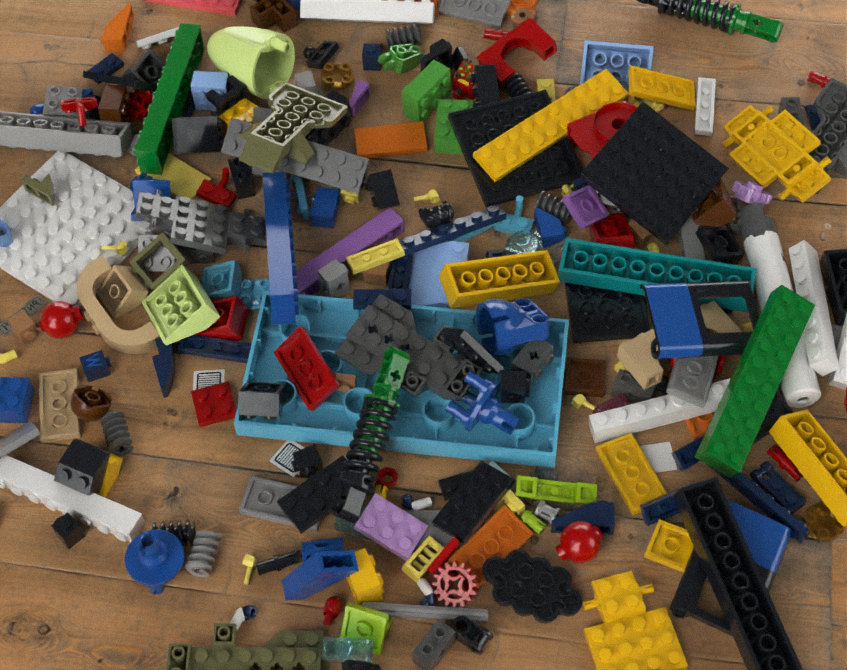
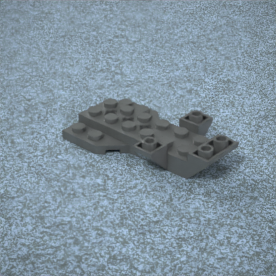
[809,78,847,195]
[335,294,483,401]

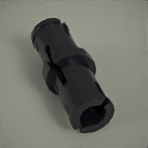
[255,550,299,576]

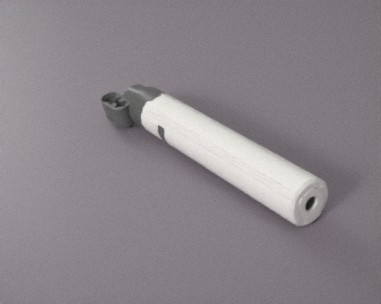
[728,197,821,408]

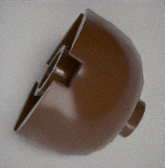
[71,385,112,422]

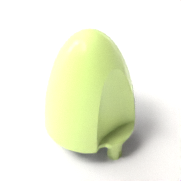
[207,26,295,99]

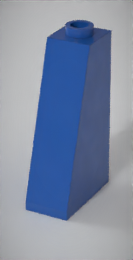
[281,550,359,601]

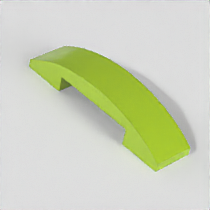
[515,475,597,505]

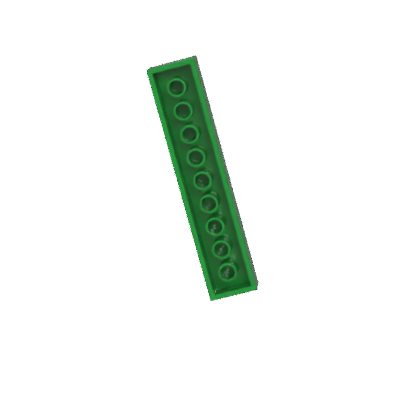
[134,23,205,175]
[695,285,815,478]

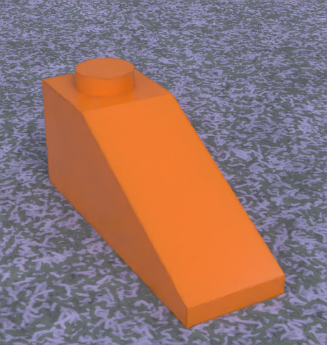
[101,3,134,52]

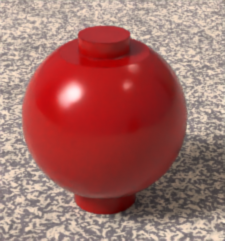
[39,301,84,339]
[556,521,603,563]

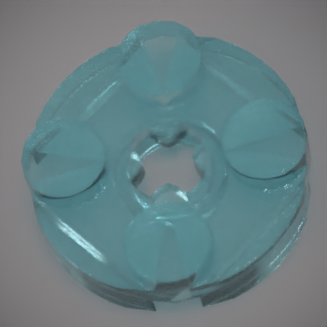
[505,230,543,255]

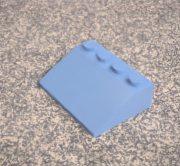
[580,40,654,92]
[408,241,469,309]

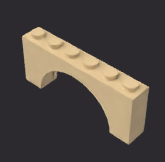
[617,301,742,390]

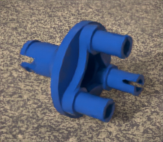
[445,370,520,435]
[125,529,185,595]

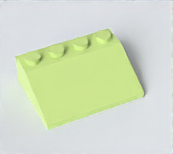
[142,264,221,345]

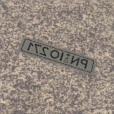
[0,294,47,336]

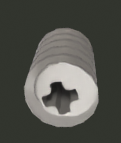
[185,530,222,577]

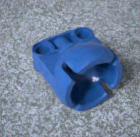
[476,298,549,356]

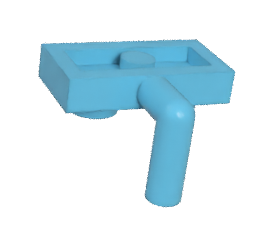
[494,195,534,238]

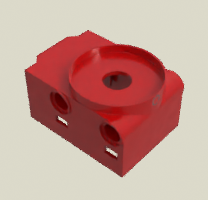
[567,101,637,160]

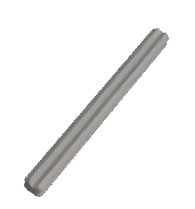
[361,602,489,622]

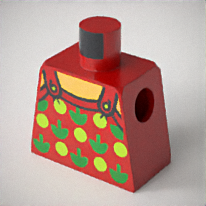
[452,60,475,100]

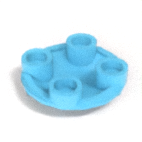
[238,278,270,310]

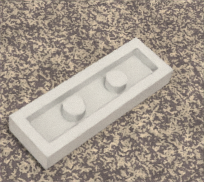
[135,27,179,50]

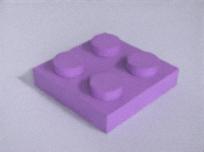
[561,185,610,230]

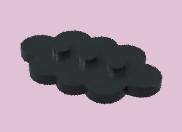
[482,549,583,624]

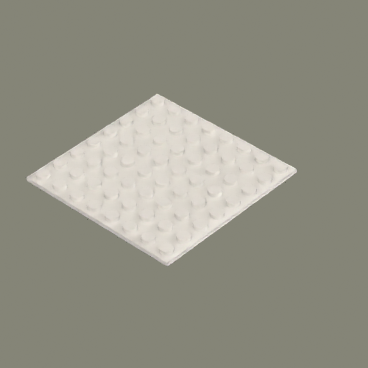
[0,151,153,308]

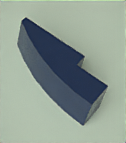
[152,337,176,398]

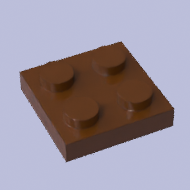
[564,357,606,398]

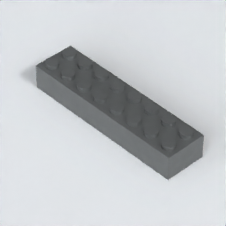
[221,117,372,196]

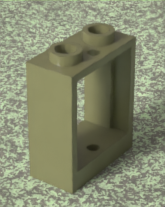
[129,232,191,290]

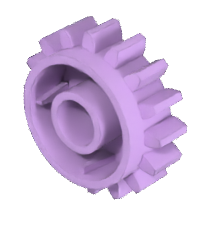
[732,181,773,207]

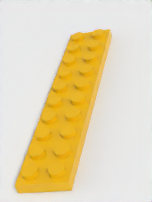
[472,69,629,182]

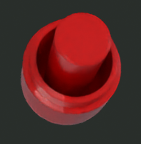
[323,596,342,626]

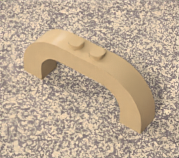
[77,255,160,354]

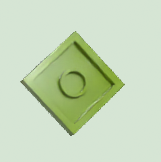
[339,602,393,655]

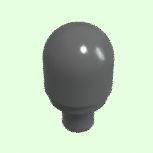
[530,469,558,481]

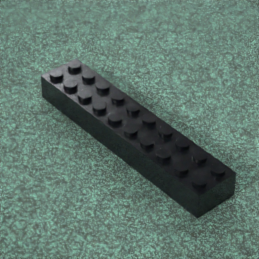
[673,476,803,670]

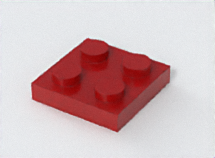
[191,381,236,427]

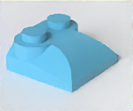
[201,260,242,299]

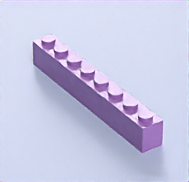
[296,208,405,295]

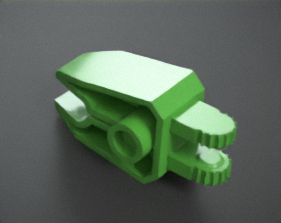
[378,44,424,74]

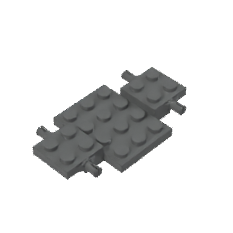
[135,189,266,255]

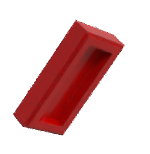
[427,537,460,576]

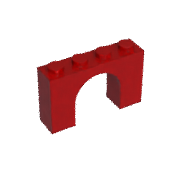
[477,17,557,91]

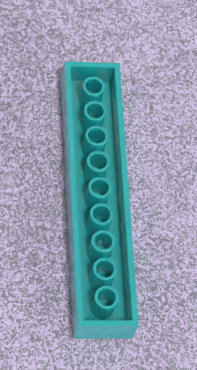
[559,238,756,313]

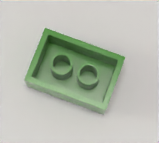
[401,60,451,122]
[434,99,473,154]

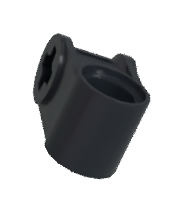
[452,616,493,655]

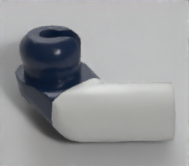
[401,494,432,511]
[417,578,435,606]
[230,605,258,631]

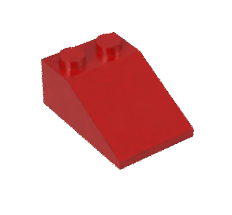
[588,213,634,249]
[194,296,250,341]

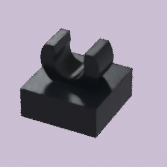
[452,46,472,71]

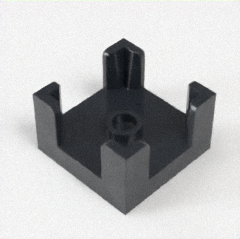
[206,75,249,117]

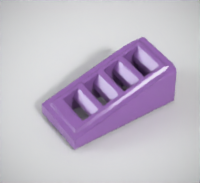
[349,80,371,118]

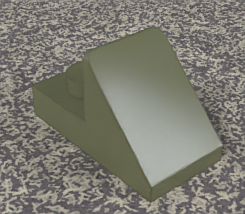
[22,174,55,206]

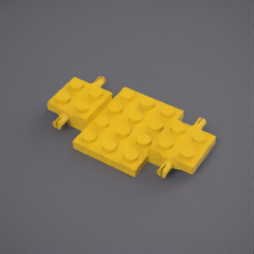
[722,105,832,203]
[582,571,688,670]

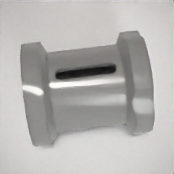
[535,500,561,524]

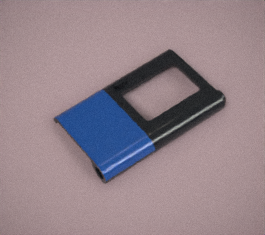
[640,281,759,359]
[669,499,792,637]

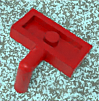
[60,97,98,126]
[196,167,236,207]

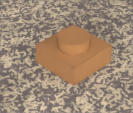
[336,373,357,393]

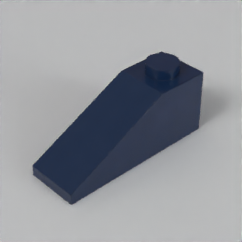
[551,501,615,534]

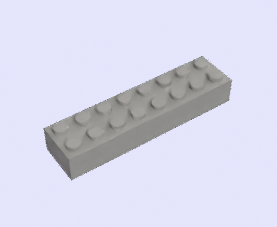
[0,111,132,158]

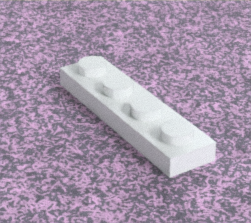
[694,77,716,136]

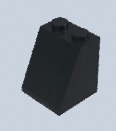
[172,116,224,155]

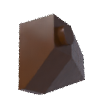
[693,178,738,227]

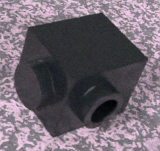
[291,444,323,478]
[51,512,85,549]

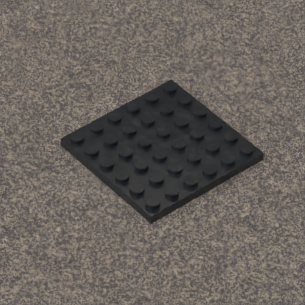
[448,89,583,207]
[579,101,729,246]

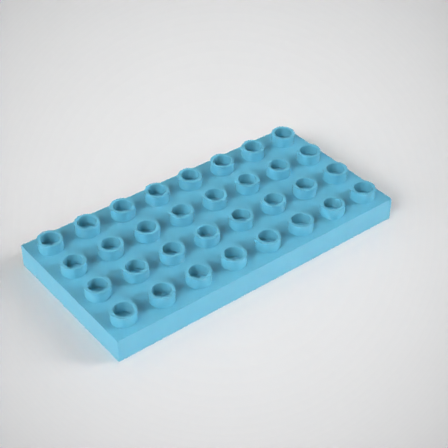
[234,291,569,468]

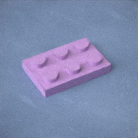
[353,493,428,561]

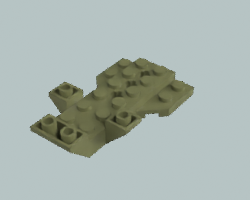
[239,82,348,174]
[166,623,324,670]

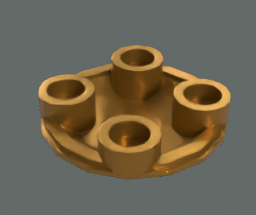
[321,63,355,90]
[802,502,844,542]

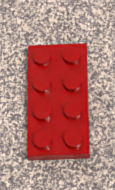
[274,326,340,411]

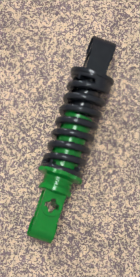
[637,0,784,43]
[333,346,410,524]

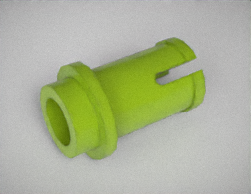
[520,510,547,535]

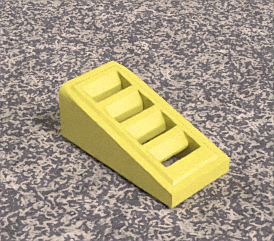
[401,535,444,583]

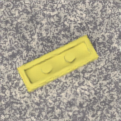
[346,238,405,275]

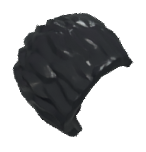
[419,201,454,229]

